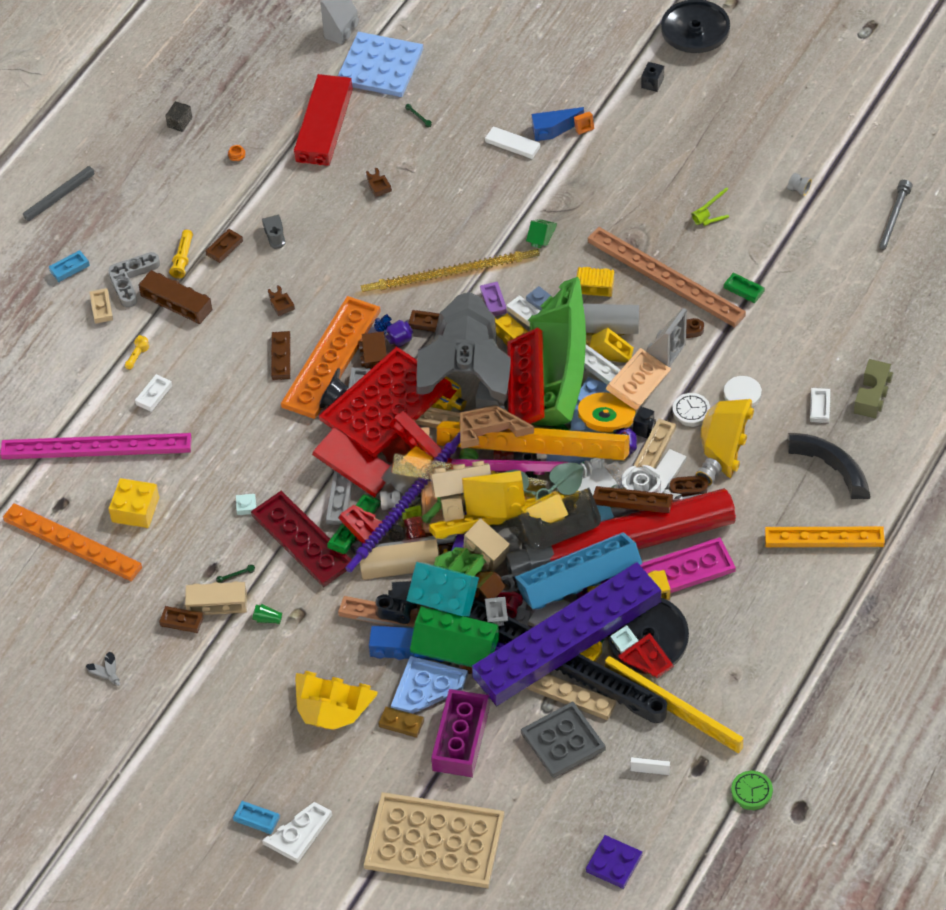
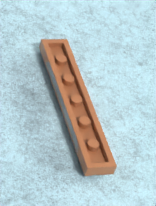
[338,596,418,628]

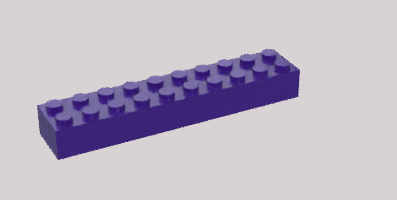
[472,562,661,707]

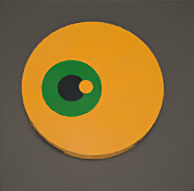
[578,392,635,433]

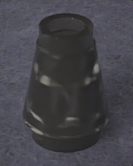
[386,518,406,542]

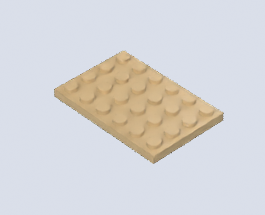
[364,792,505,889]

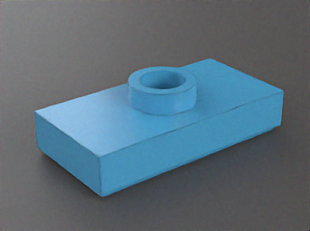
[233,801,280,834]

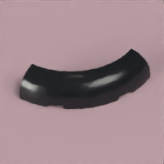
[787,433,871,499]

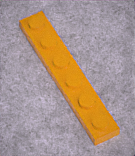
[765,526,885,547]

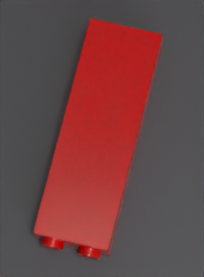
[294,74,353,166]

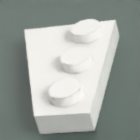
[262,802,332,863]

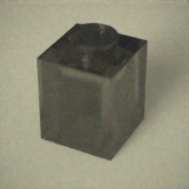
[165,101,192,132]

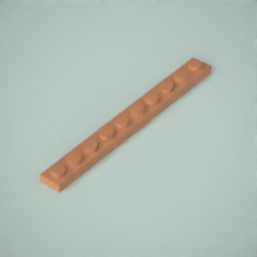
[588,227,746,328]

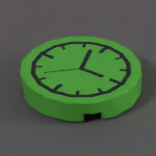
[731,770,773,810]

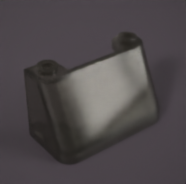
[505,488,601,550]

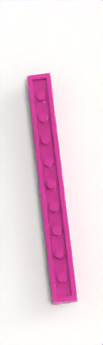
[0,433,192,460]

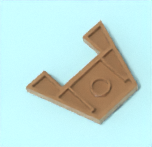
[460,405,534,449]

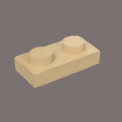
[90,288,113,324]

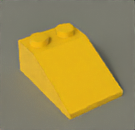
[462,471,527,519]

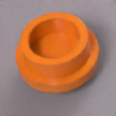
[228,145,246,161]

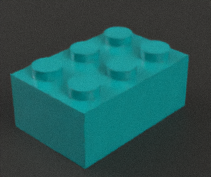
[406,562,479,616]

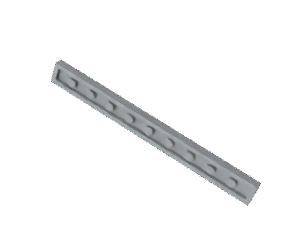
[326,367,370,525]

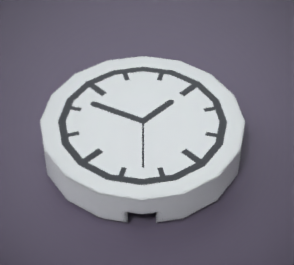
[672,393,710,427]

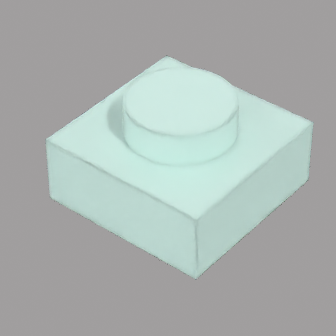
[236,494,256,515]
[610,626,638,653]

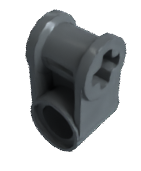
[262,214,285,249]

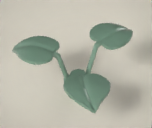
[504,463,584,540]

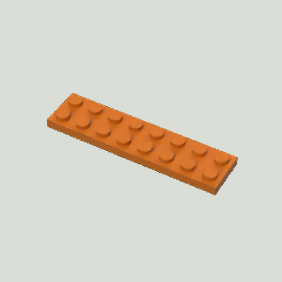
[281,296,381,419]

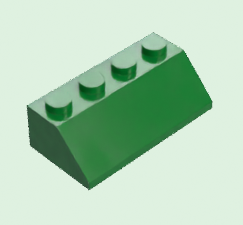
[410,606,499,667]

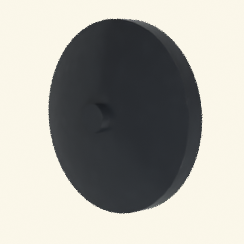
[661,0,730,53]
[608,598,689,674]

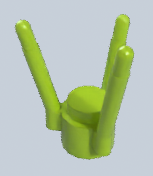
[691,188,729,226]

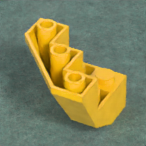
[701,399,754,478]
[295,671,378,730]

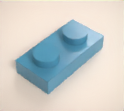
[49,250,90,282]

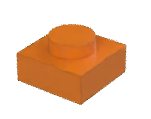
[574,111,594,135]

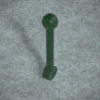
[405,104,432,127]
[216,564,255,583]

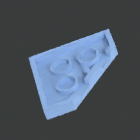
[391,656,468,714]

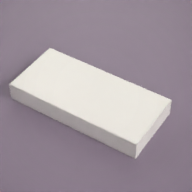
[631,757,670,775]

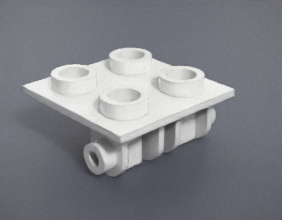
[578,458,617,500]

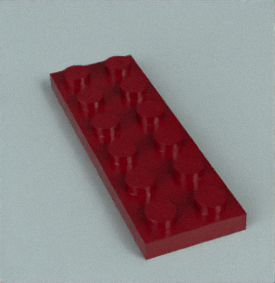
[251,490,352,588]

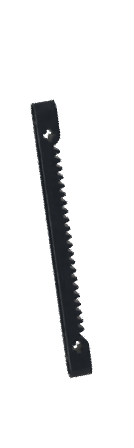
[441,599,667,723]

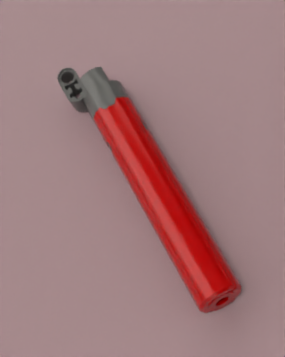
[501,488,736,594]

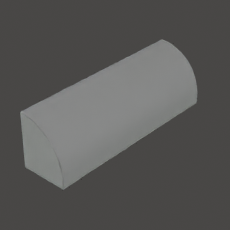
[583,304,639,334]

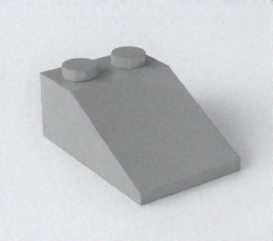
[320,0,359,44]
[646,308,687,367]

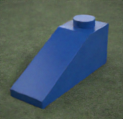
[531,107,584,141]

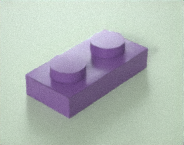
[480,282,507,316]

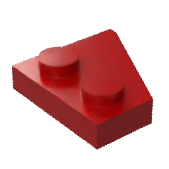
[338,505,392,544]
[618,633,674,678]

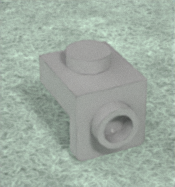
[485,597,508,626]

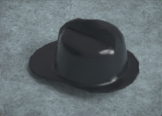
[319,368,348,408]

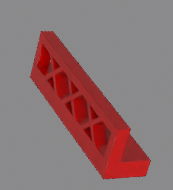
[389,411,452,470]

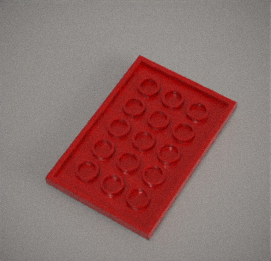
[319,347,452,458]

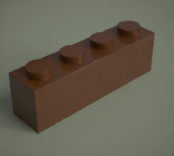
[138,270,213,324]

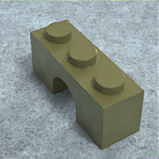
[854,359,893,419]

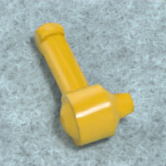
[124,335,149,370]

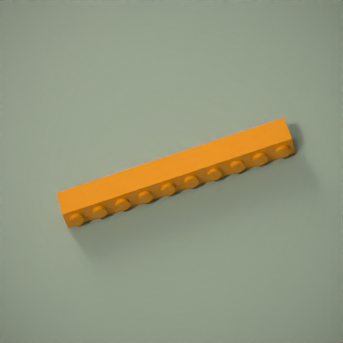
[437,421,629,460]

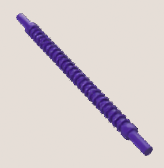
[345,432,460,573]

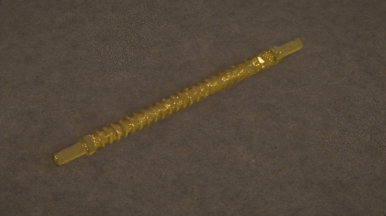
[360,249,540,292]

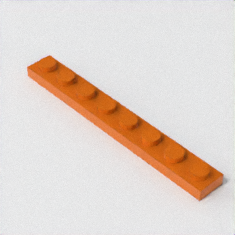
[3,503,142,582]

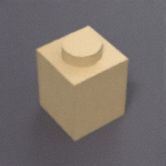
[440,494,464,521]

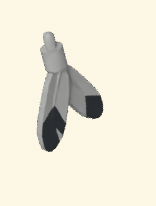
[86,652,120,686]

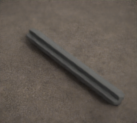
[23,166,95,221]

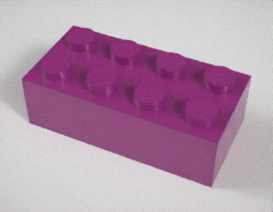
[431,689,490,778]

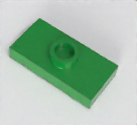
[723,272,765,303]

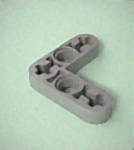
[108,252,160,307]

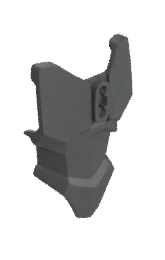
[416,292,511,401]

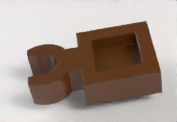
[366,168,392,197]
[268,285,295,316]

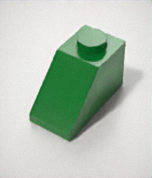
[526,219,557,248]

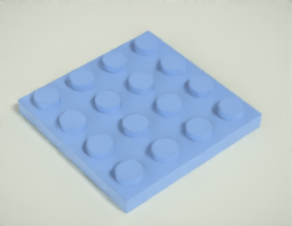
[338,32,423,97]

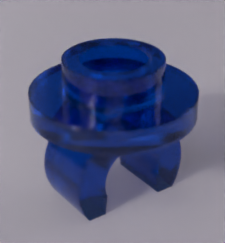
[374,314,392,335]

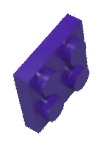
[586,835,643,889]

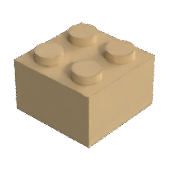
[463,518,510,572]

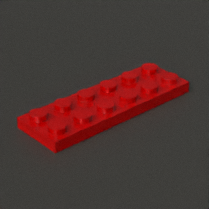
[507,328,544,424]

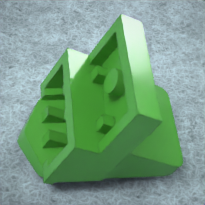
[434,547,486,576]

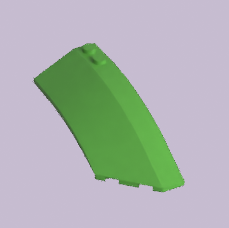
[528,277,586,426]

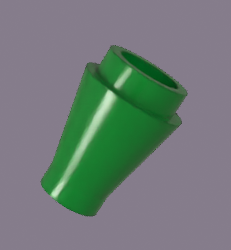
[252,603,283,624]

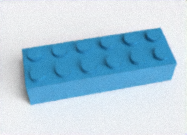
[515,532,642,609]

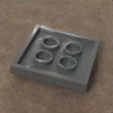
[521,701,606,778]

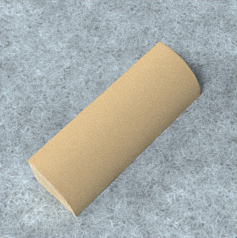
[360,539,439,580]

